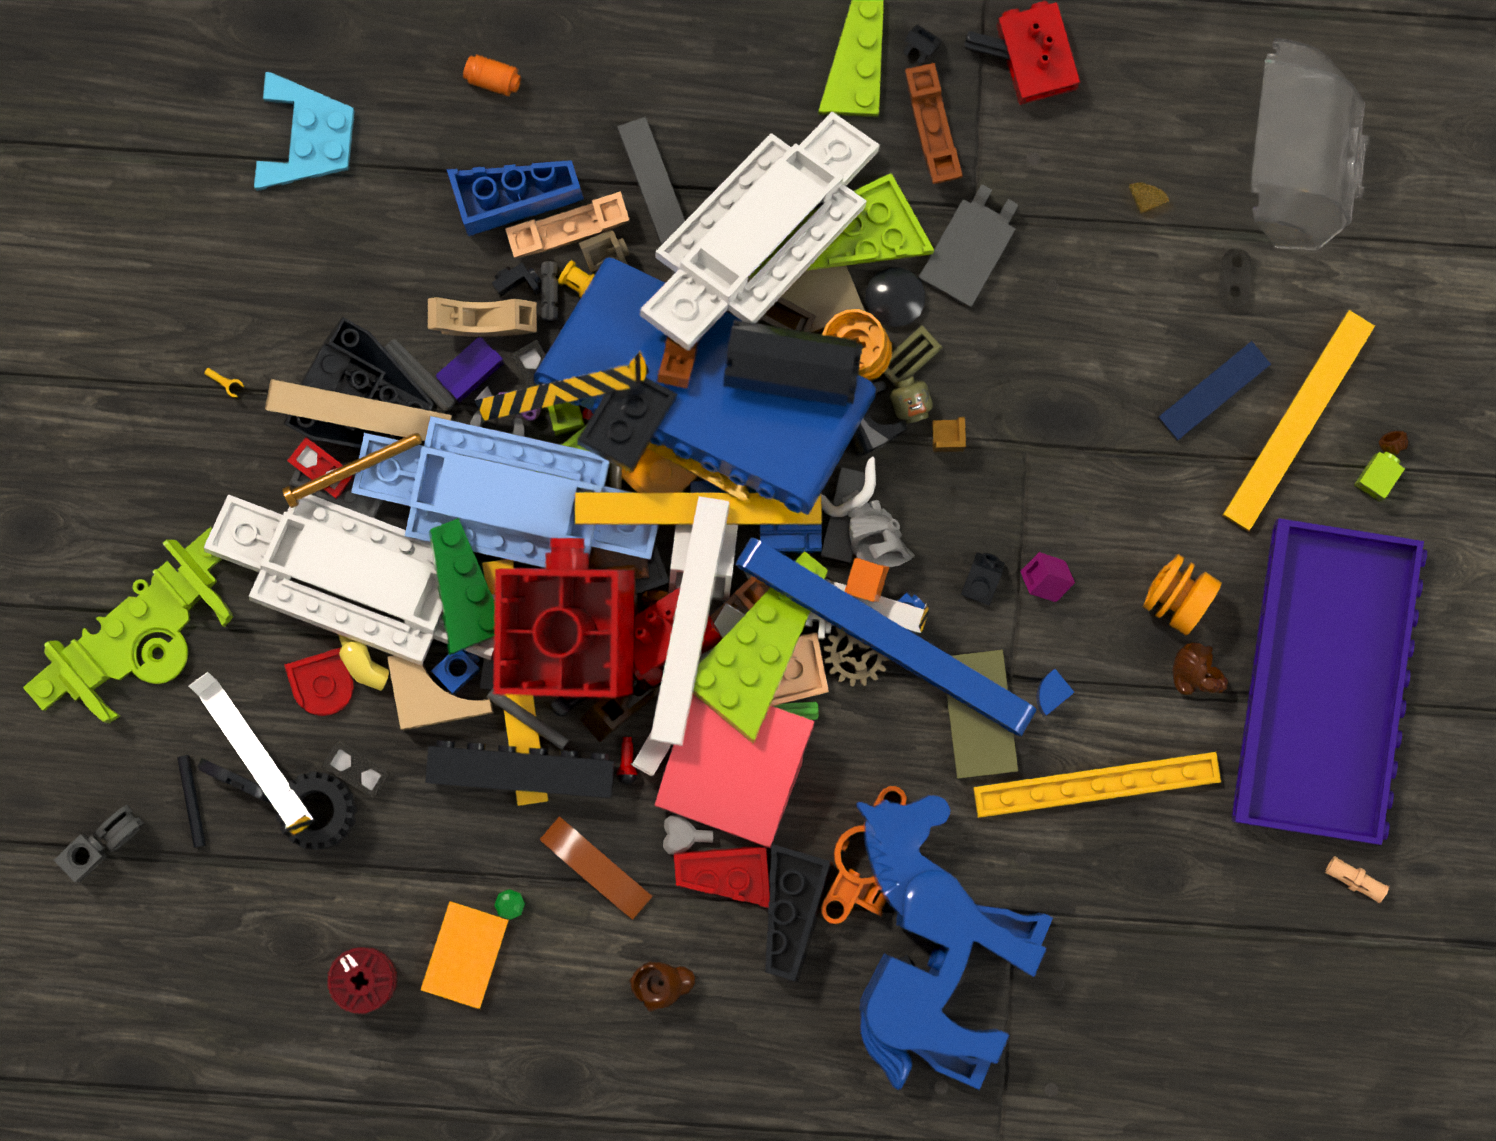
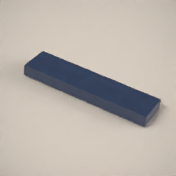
[1158,341,1271,441]

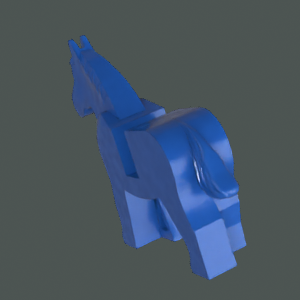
[856,795,1053,1090]

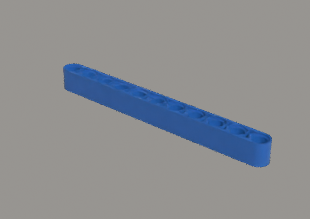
[736,537,1037,737]

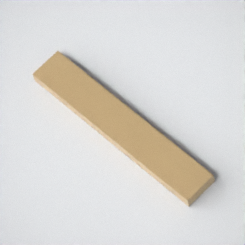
[265,379,452,441]

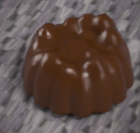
[1379,431,1408,455]
[642,589,668,608]

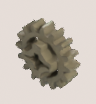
[824,627,890,687]

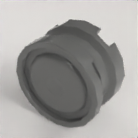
[95,805,144,852]

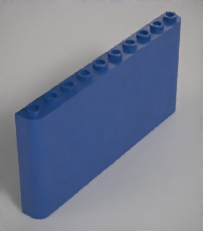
[534,258,876,515]

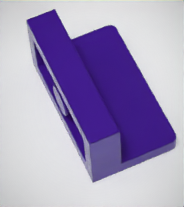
[436,337,504,404]

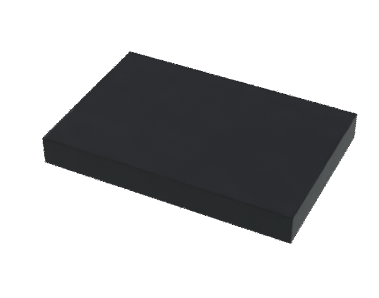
[577,377,677,473]

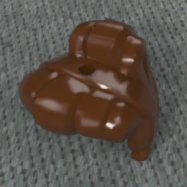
[1172,642,1228,695]

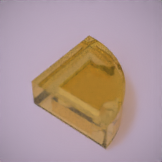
[1129,182,1169,214]

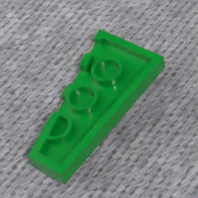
[429,518,495,655]

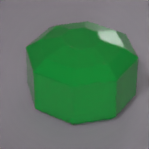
[494,889,526,920]

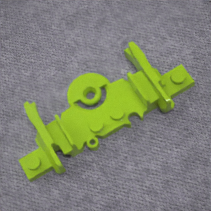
[23,527,234,723]

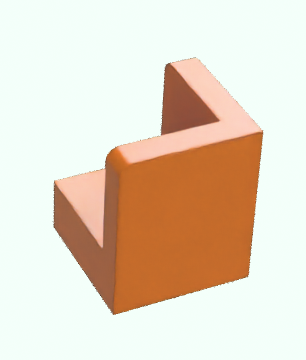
[845,558,889,602]

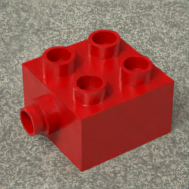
[494,538,635,697]

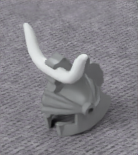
[821,457,915,568]

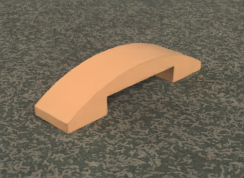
[505,192,630,258]

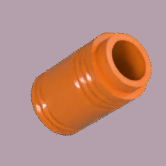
[463,55,521,97]

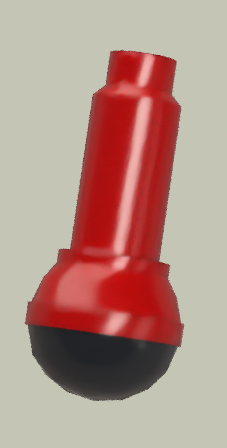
[616,737,638,784]

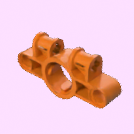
[820,786,907,924]

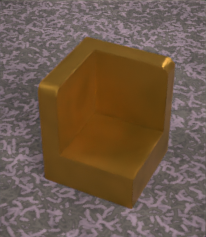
[932,417,966,452]

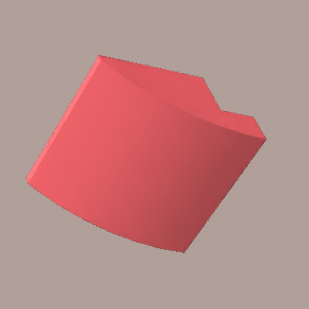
[655,694,814,848]

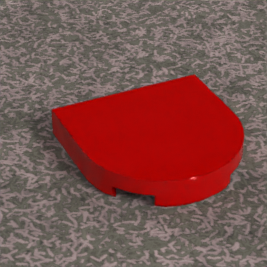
[284,647,354,716]

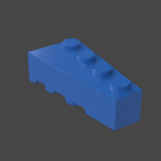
[447,160,584,236]

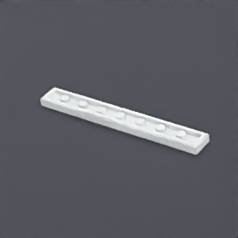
[650,496,730,746]

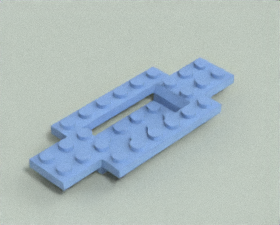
[352,416,659,567]

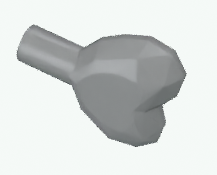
[663,815,713,855]

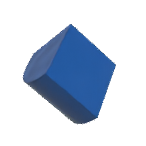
[1036,669,1074,717]

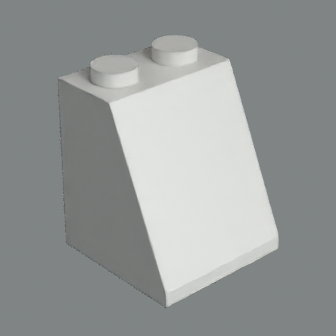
[669,525,738,601]

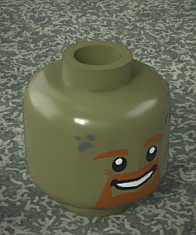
[890,376,933,424]

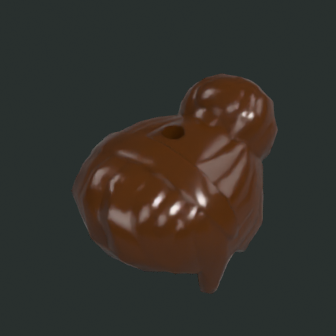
[629,962,696,1012]

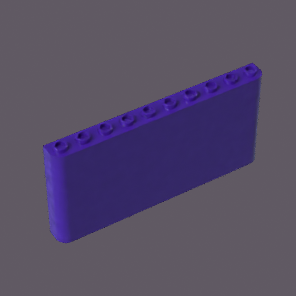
[1232,518,1427,845]

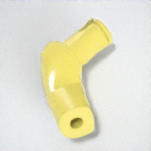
[338,634,389,691]

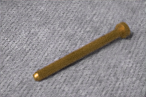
[282,433,423,508]

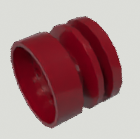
[328,947,398,1013]

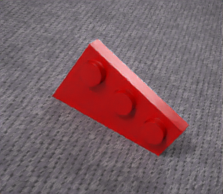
[674,846,770,908]

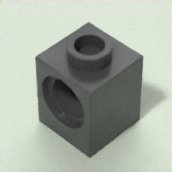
[54,834,108,882]

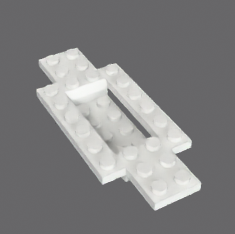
[640,112,880,351]
[204,495,495,666]

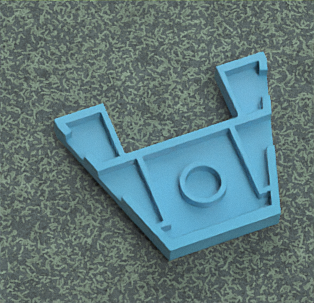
[254,72,354,190]

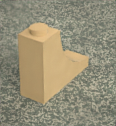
[387,655,494,731]

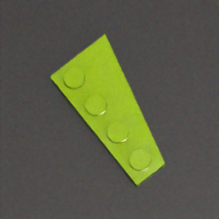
[818,0,884,117]

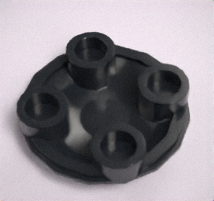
[865,268,925,328]

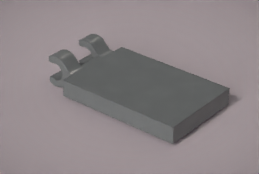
[918,184,1019,309]

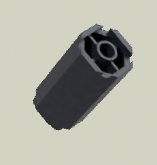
[723,320,863,406]

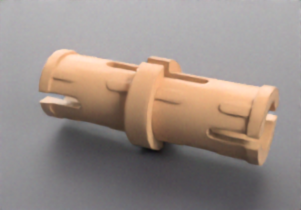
[1325,856,1389,904]

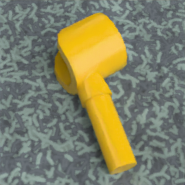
[205,368,244,398]

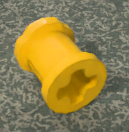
[558,260,595,297]

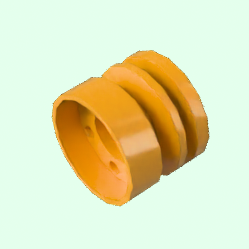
[822,309,892,381]
[1142,554,1222,636]

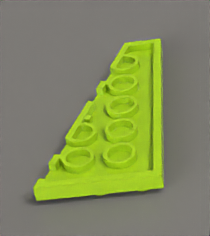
[748,173,934,278]
[693,551,828,744]

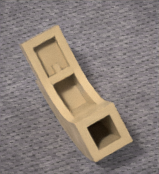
[428,297,537,337]

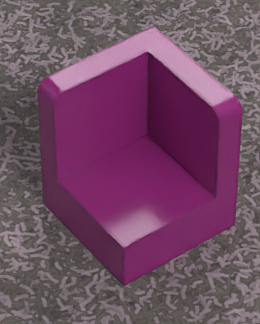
[1020,552,1075,602]

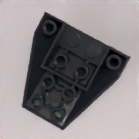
[283,317,434,448]

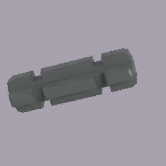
[541,261,558,321]

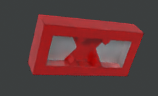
[287,437,355,499]

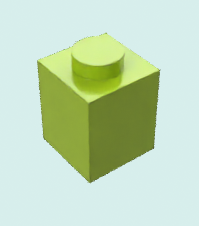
[1354,452,1405,502]

